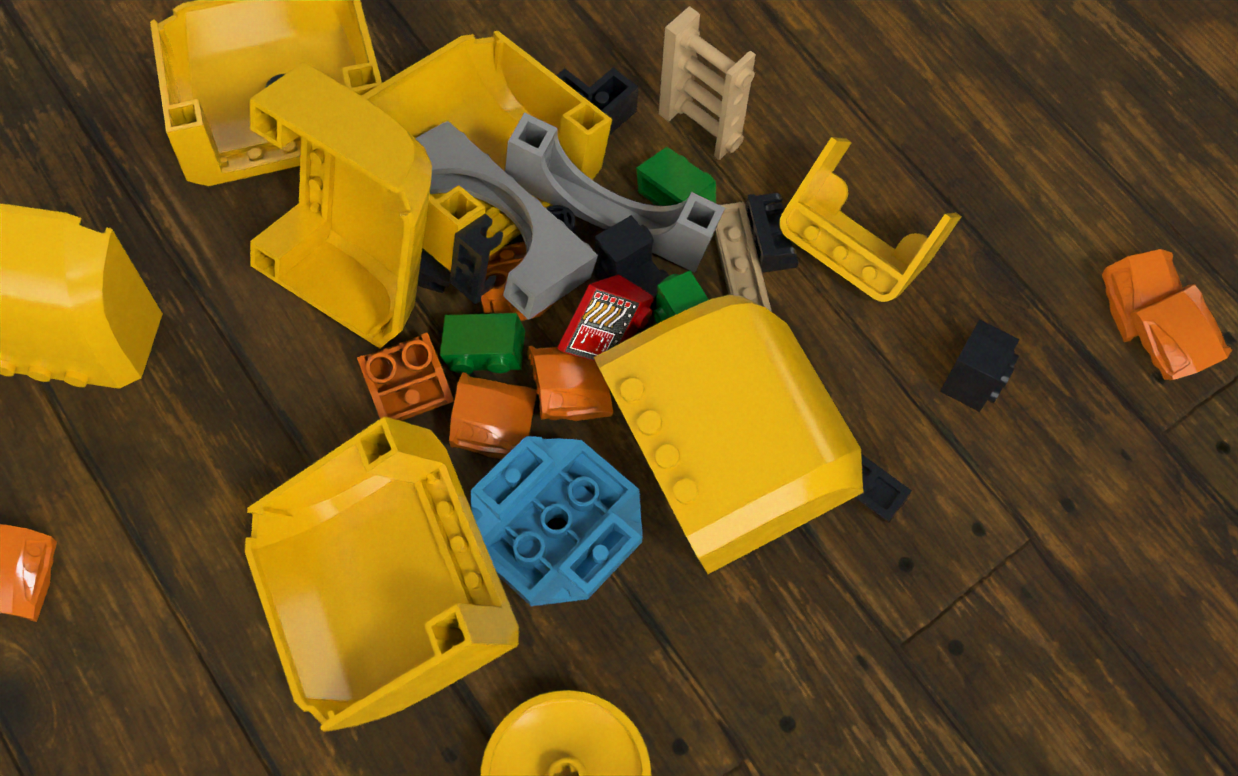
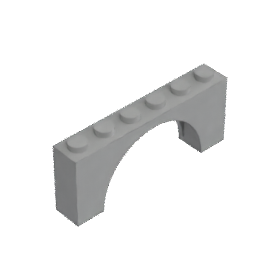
[505,112,725,273]
[415,121,598,320]

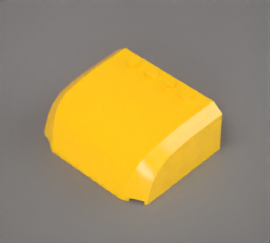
[150,0,382,186]
[361,31,612,272]
[250,62,432,349]
[0,203,163,389]
[594,295,863,574]
[245,416,519,732]

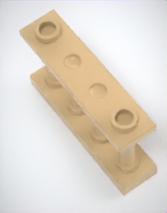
[659,6,756,160]

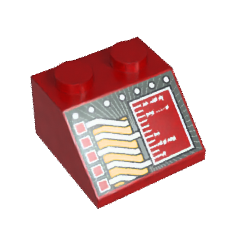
[557,274,655,362]

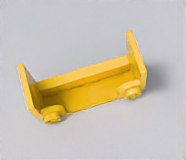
[780,137,962,302]

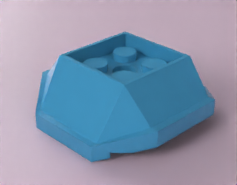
[471,436,643,606]

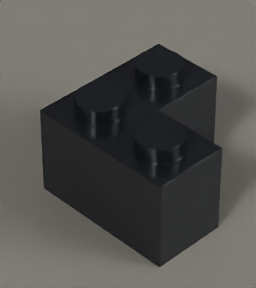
[556,68,638,136]
[595,215,669,314]
[940,319,1020,412]

